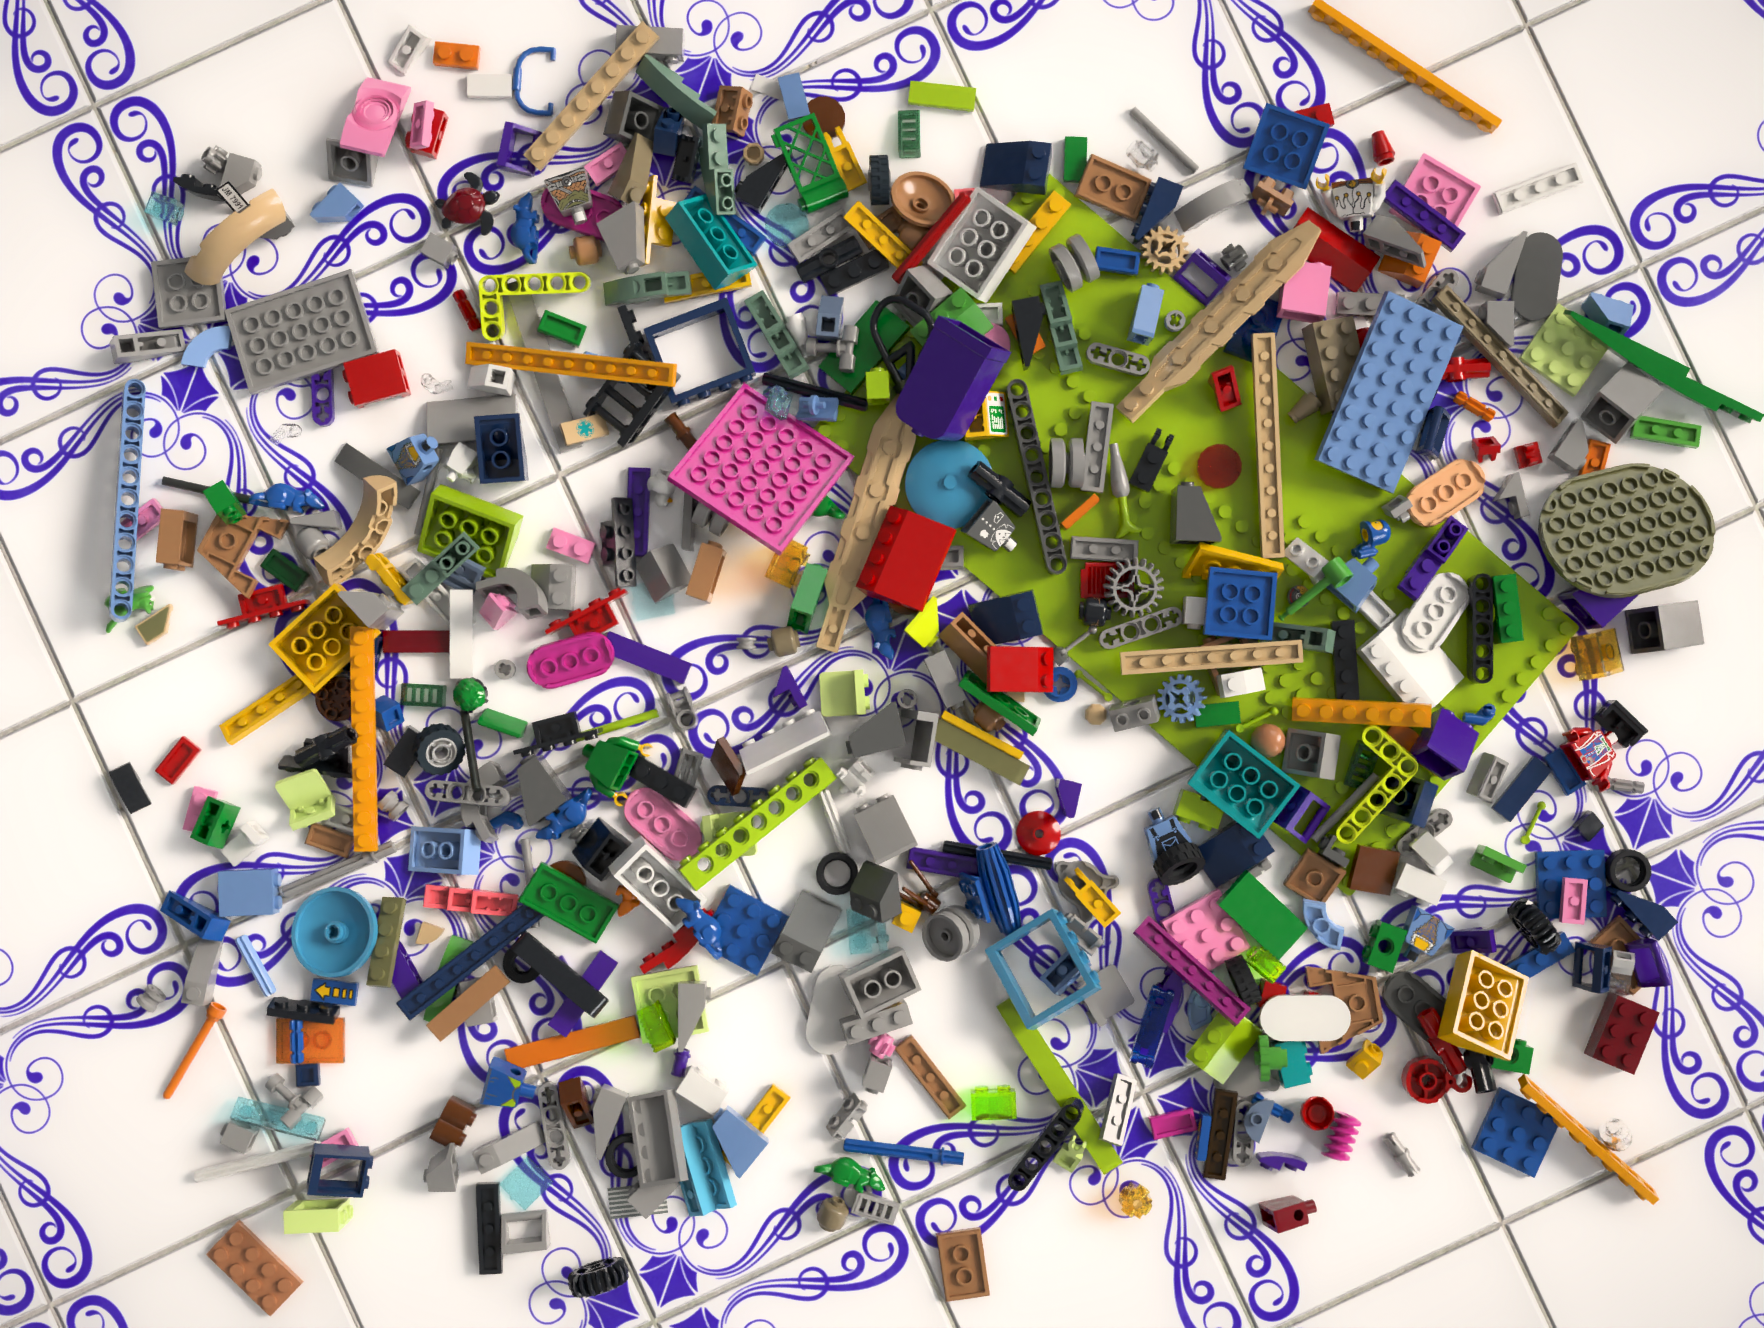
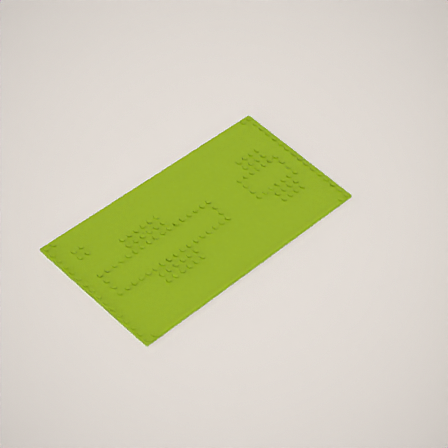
[813,173,1579,896]

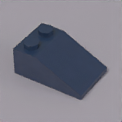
[980,141,1052,195]
[474,413,529,484]
[968,589,1043,645]
[1198,820,1275,888]

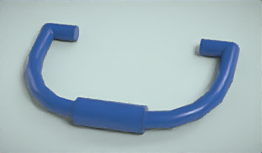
[512,46,556,116]

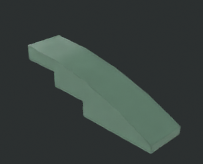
[635,54,717,129]
[1040,280,1083,375]
[744,290,810,379]

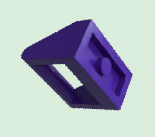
[496,121,543,177]
[1173,248,1232,307]
[1054,778,1082,818]
[1273,786,1331,844]
[1624,937,1672,988]

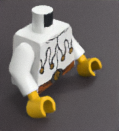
[1316,168,1387,232]

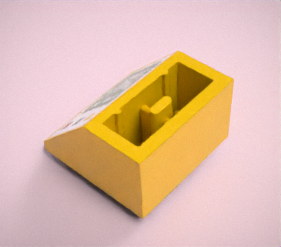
[964,391,1009,441]

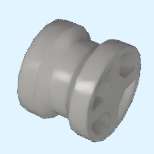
[136,984,166,1013]

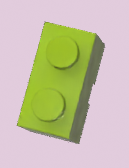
[866,367,890,406]
[1172,789,1224,832]

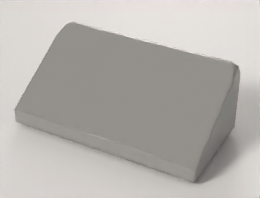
[1466,752,1509,803]

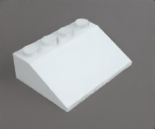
[927,186,1037,303]
[1356,608,1464,708]
[739,709,832,775]

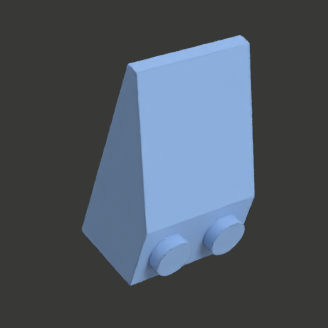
[408,826,481,875]

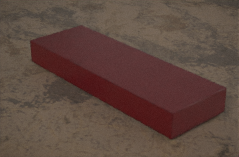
[383,630,450,653]

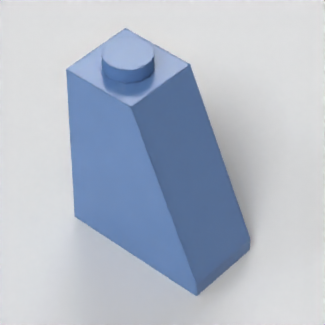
[1126,283,1164,346]
[712,1105,770,1179]

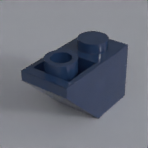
[653,107,685,157]

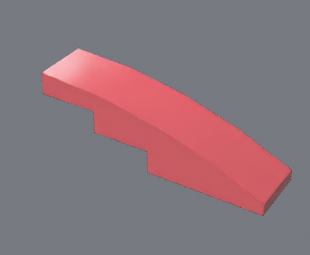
[423,884,518,916]

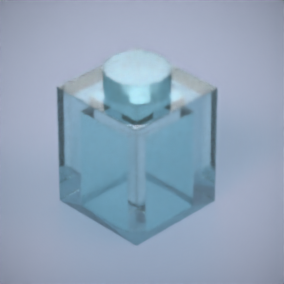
[144,191,185,226]

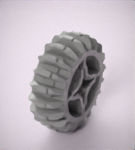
[1103,557,1164,618]

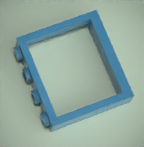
[985,908,1102,1030]

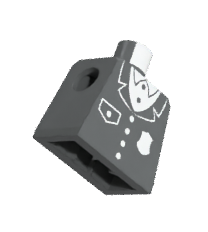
[960,498,1017,552]

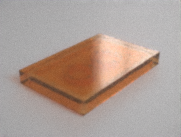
[276,1017,345,1064]

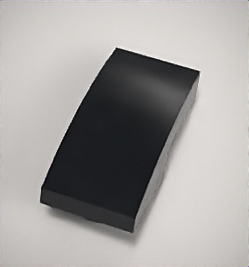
[173,174,224,202]
[109,761,152,814]

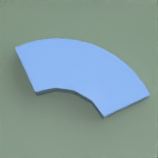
[181,326,232,368]
[1302,899,1344,951]
[1187,970,1215,1031]

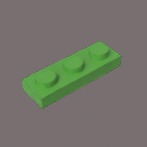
[1630,416,1702,449]

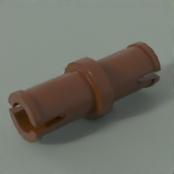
[664,412,697,451]

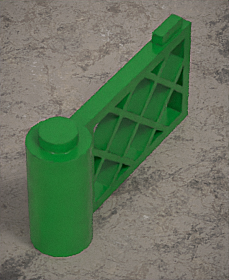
[771,113,849,214]

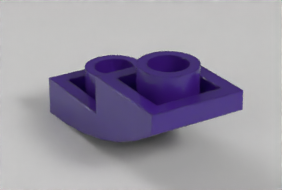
[1255,1151,1308,1172]

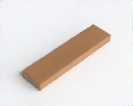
[426,965,510,1042]
[895,1034,967,1119]

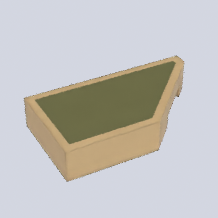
[134,604,173,645]

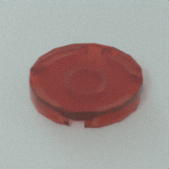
[1196,444,1242,489]

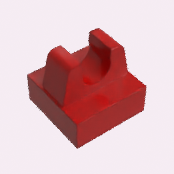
[1471,436,1501,463]
[1513,441,1543,469]

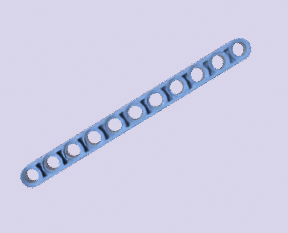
[109,379,146,623]

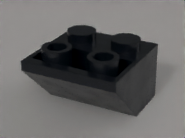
[572,817,632,882]

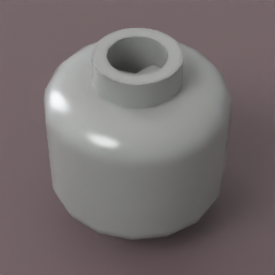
[295,527,329,560]

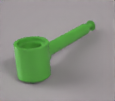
[1278,557,1354,621]

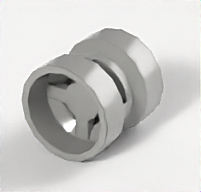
[377,790,409,822]

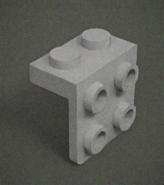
[1075,964,1135,1027]

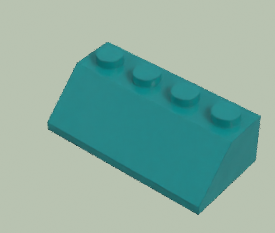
[665,194,757,290]

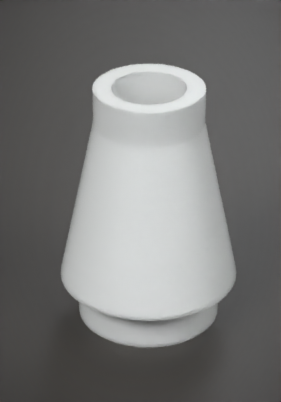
[785,312,808,347]

